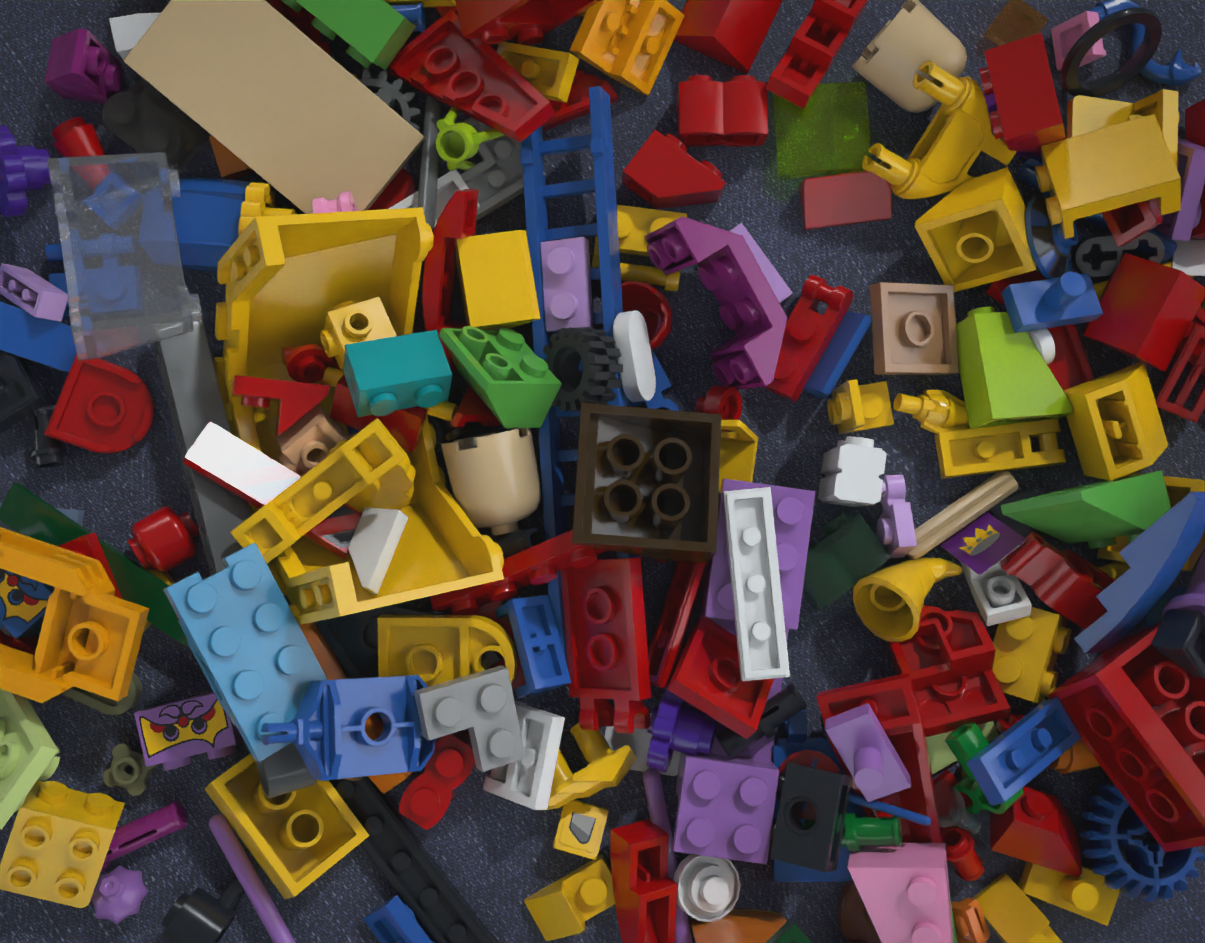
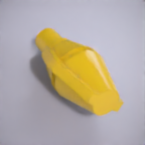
[893,390,969,434]

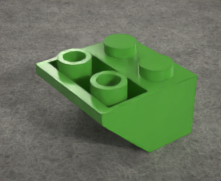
[439,326,562,428]

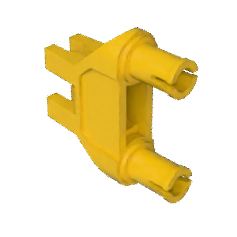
[862,60,1017,199]

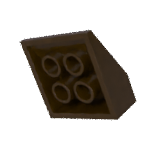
[572,403,721,563]

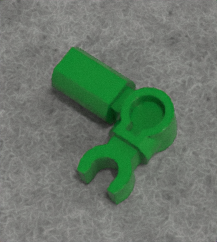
[945,722,1023,814]

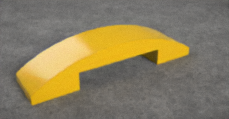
[230,418,408,564]

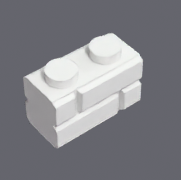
[818,436,887,508]

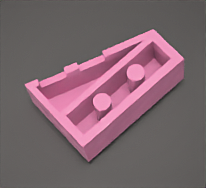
[847,843,954,943]

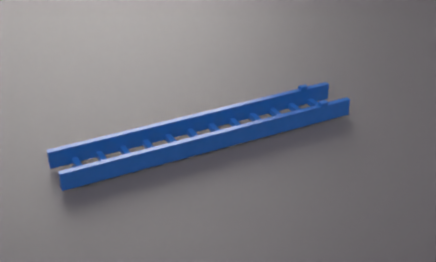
[520,86,638,664]

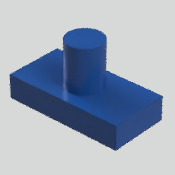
[1001,271,1103,333]

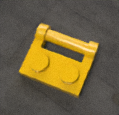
[592,204,687,292]

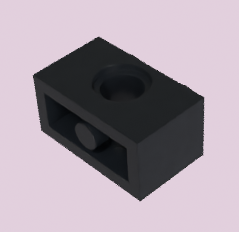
[770,763,853,872]

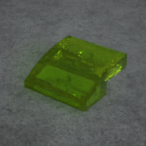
[773,82,871,180]

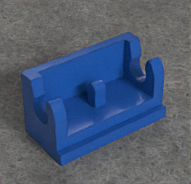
[495,594,571,699]

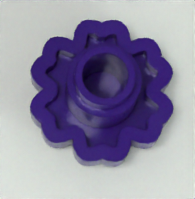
[0,125,54,217]
[646,677,718,772]

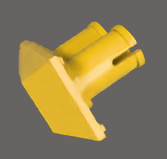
[542,723,638,811]

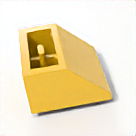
[1064,362,1168,481]

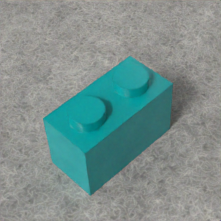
[344,330,452,417]

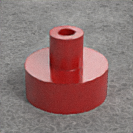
[696,385,742,431]

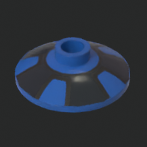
[1025,194,1078,279]

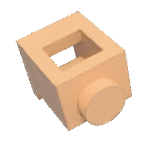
[277,403,350,475]

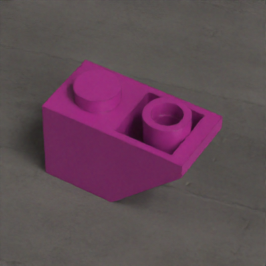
[44,28,123,106]

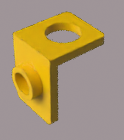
[719,420,759,494]

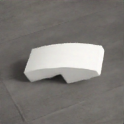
[960,561,1032,626]

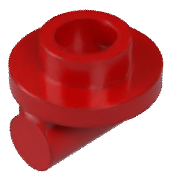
[281,344,333,383]

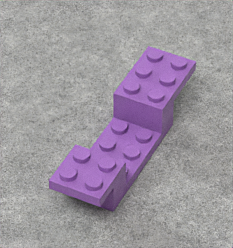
[672,478,816,865]

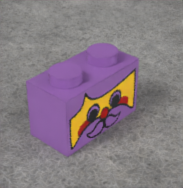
[134,692,244,771]

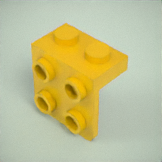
[1067,89,1179,168]
[0,780,125,908]

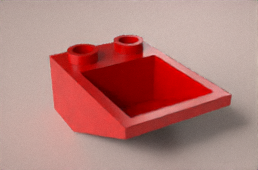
[455,0,602,46]

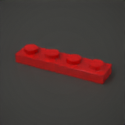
[430,530,608,615]

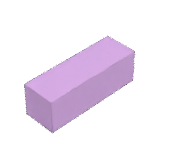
[0,263,69,322]

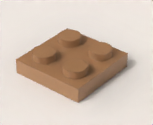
[870,282,959,375]

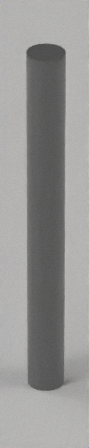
[417,94,443,232]

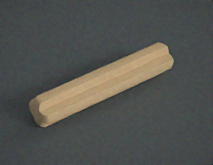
[907,470,1018,560]

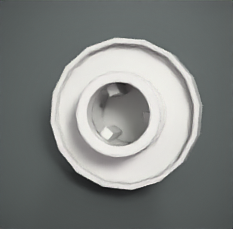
[673,854,741,922]

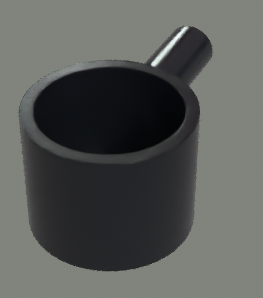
[161,875,245,943]

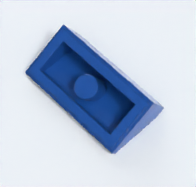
[803,311,872,400]

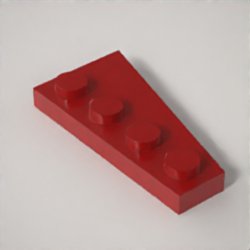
[387,10,555,143]

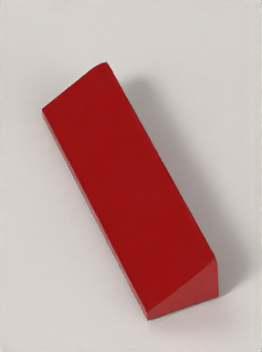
[648,559,711,690]

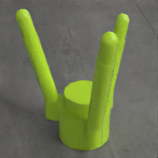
[436,107,504,171]

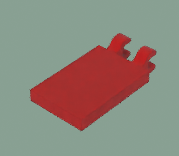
[560,557,651,733]

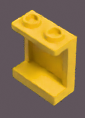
[1035,114,1181,239]

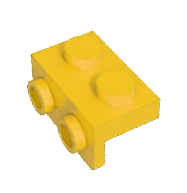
[992,607,1071,704]

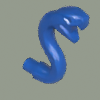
[1088,0,1201,87]

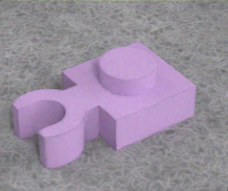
[876,475,917,558]

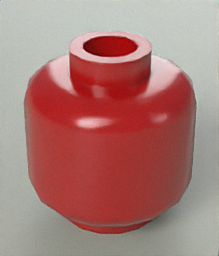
[127,507,200,573]

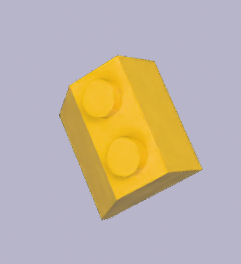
[914,167,1036,292]

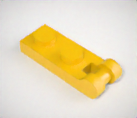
[934,419,1066,479]

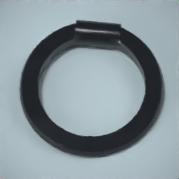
[1061,7,1162,98]

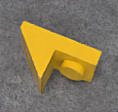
[524,854,615,941]
[972,872,1062,943]

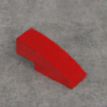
[610,819,678,943]

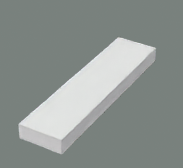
[722,487,790,681]

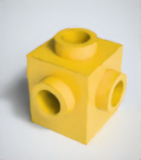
[320,297,397,370]

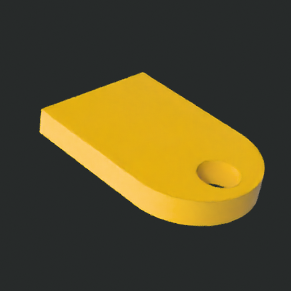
[377,615,518,687]

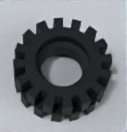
[543,327,623,411]

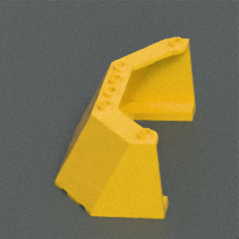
[214,207,504,625]

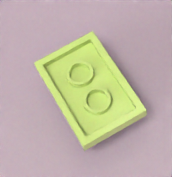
[0,689,60,830]

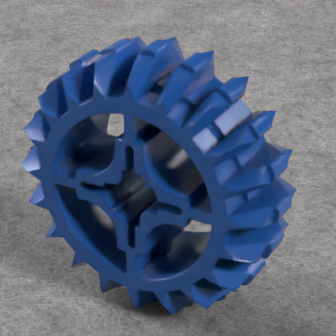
[1078,783,1205,902]

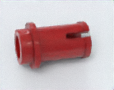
[941,826,985,881]

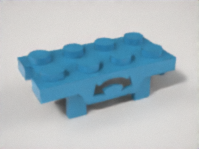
[163,543,328,762]

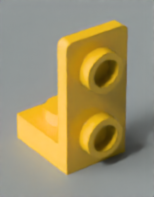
[827,379,894,434]

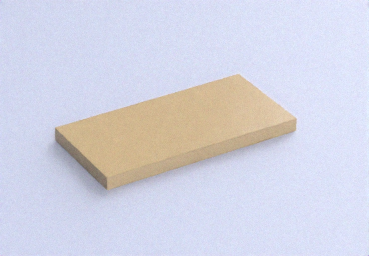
[123,0,426,214]

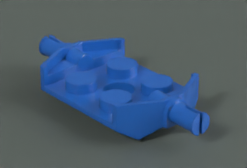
[261,675,436,781]

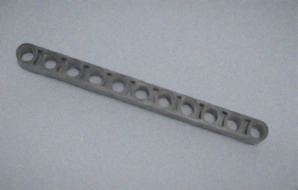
[150,310,316,799]

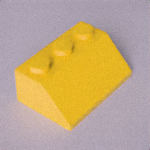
[204,753,369,899]

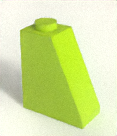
[956,307,1073,429]

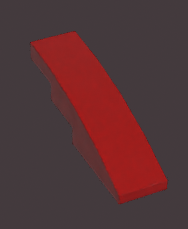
[765,0,870,109]

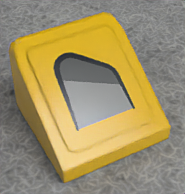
[553,800,609,860]

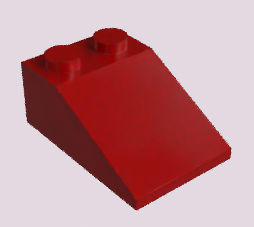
[979,32,1066,153]

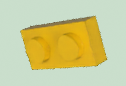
[496,42,579,103]

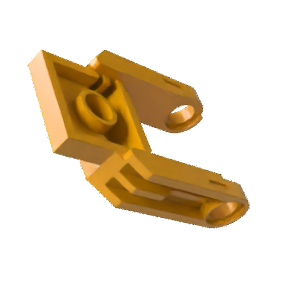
[0,527,150,703]

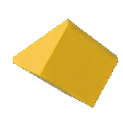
[456,230,540,330]

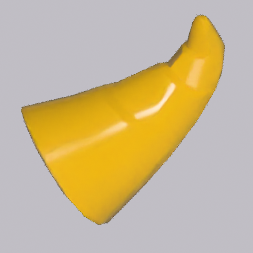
[853,558,963,642]

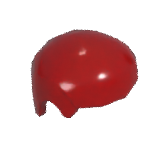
[602,281,672,351]

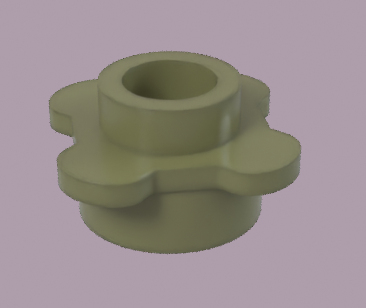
[103,743,156,796]

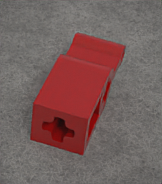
[1000,532,1115,629]

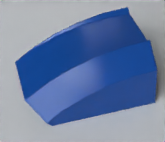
[140,178,251,273]

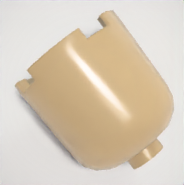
[851,0,967,113]
[441,428,541,535]

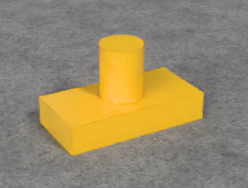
[1018,862,1119,926]

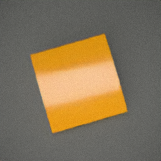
[569,0,685,96]

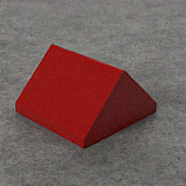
[674,0,783,74]
[1081,253,1205,372]

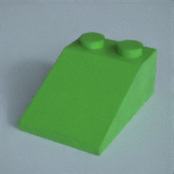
[1000,470,1171,549]

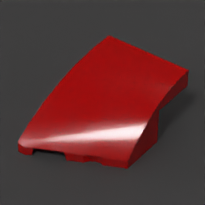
[886,605,1010,737]

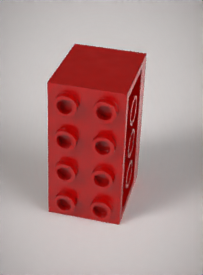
[1048,621,1205,852]

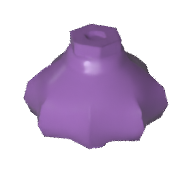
[91,866,149,924]

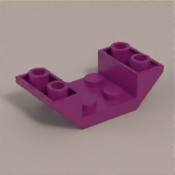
[644,216,787,390]

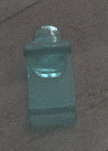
[938,785,982,834]

